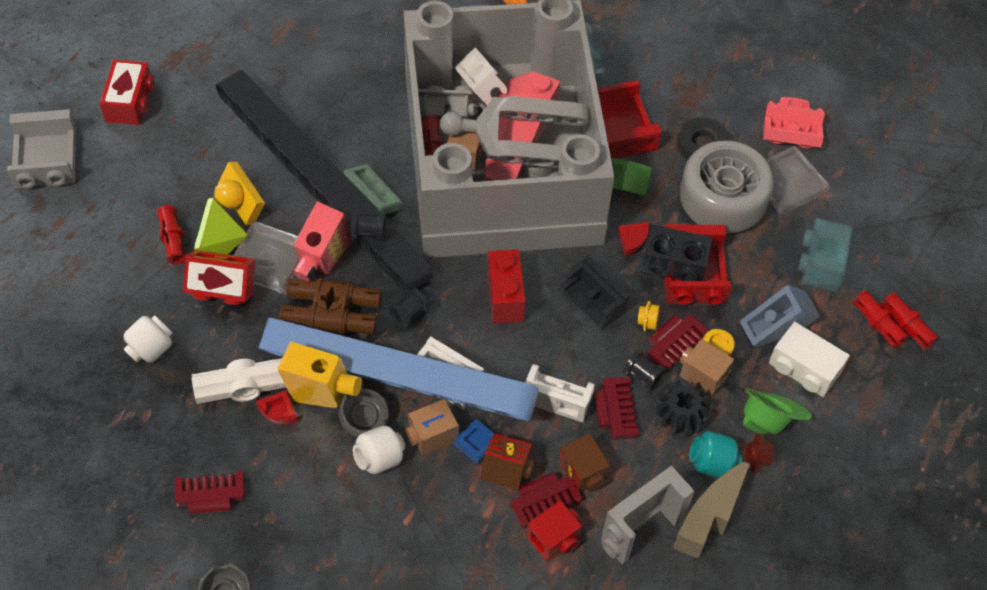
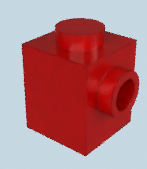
[526,501,582,563]

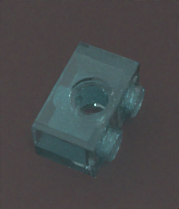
[798,218,852,292]

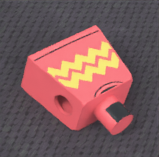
[293,201,352,281]

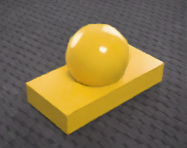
[214,162,265,225]

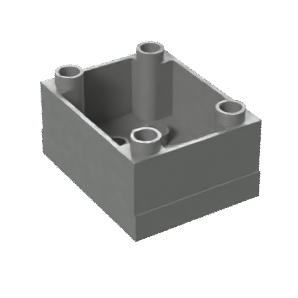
[404,0,614,258]

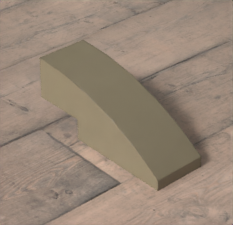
[673,461,750,559]

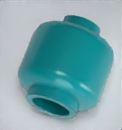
[689,431,742,478]

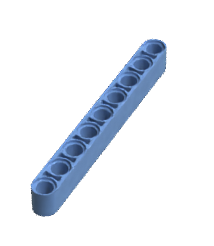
[258,318,539,421]

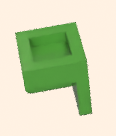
[611,158,652,195]

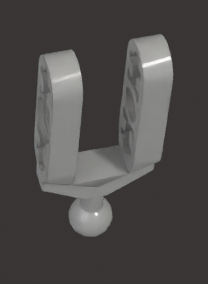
[440,96,589,168]

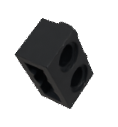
[641,224,712,281]

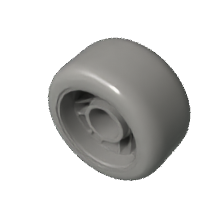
[680,141,774,234]

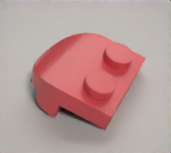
[763,97,825,148]

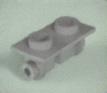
[418,85,482,118]

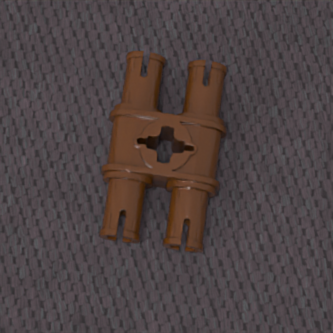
[279,278,382,335]

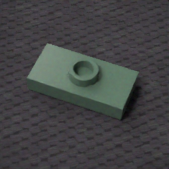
[343,164,403,214]

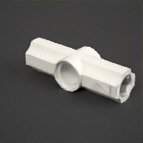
[192,358,286,404]

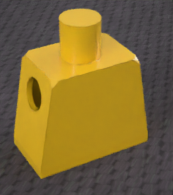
[277,342,362,408]

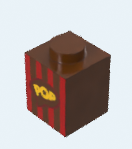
[480,433,535,490]
[558,433,610,493]

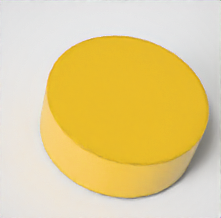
[703,329,735,356]

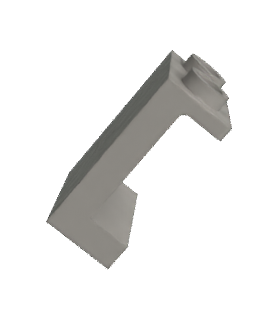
[7,109,76,189]
[601,466,694,564]

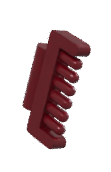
[648,315,708,372]
[594,377,640,440]
[175,471,245,515]
[510,472,582,529]

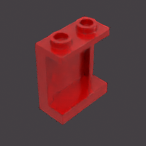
[597,80,661,159]
[661,224,732,305]

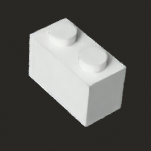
[769,321,850,397]

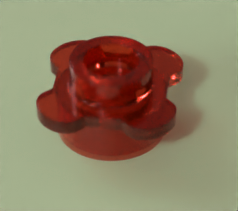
[745,434,774,473]

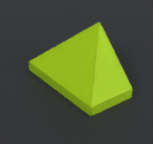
[194,198,248,254]

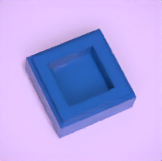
[454,419,494,465]

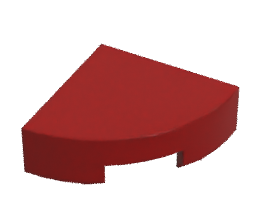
[618,222,649,257]
[256,390,298,425]

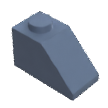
[740,285,820,347]

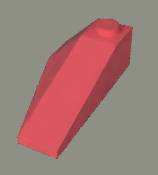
[484,71,560,181]

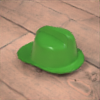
[743,388,812,434]

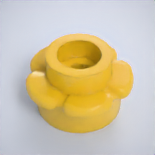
[638,301,660,332]

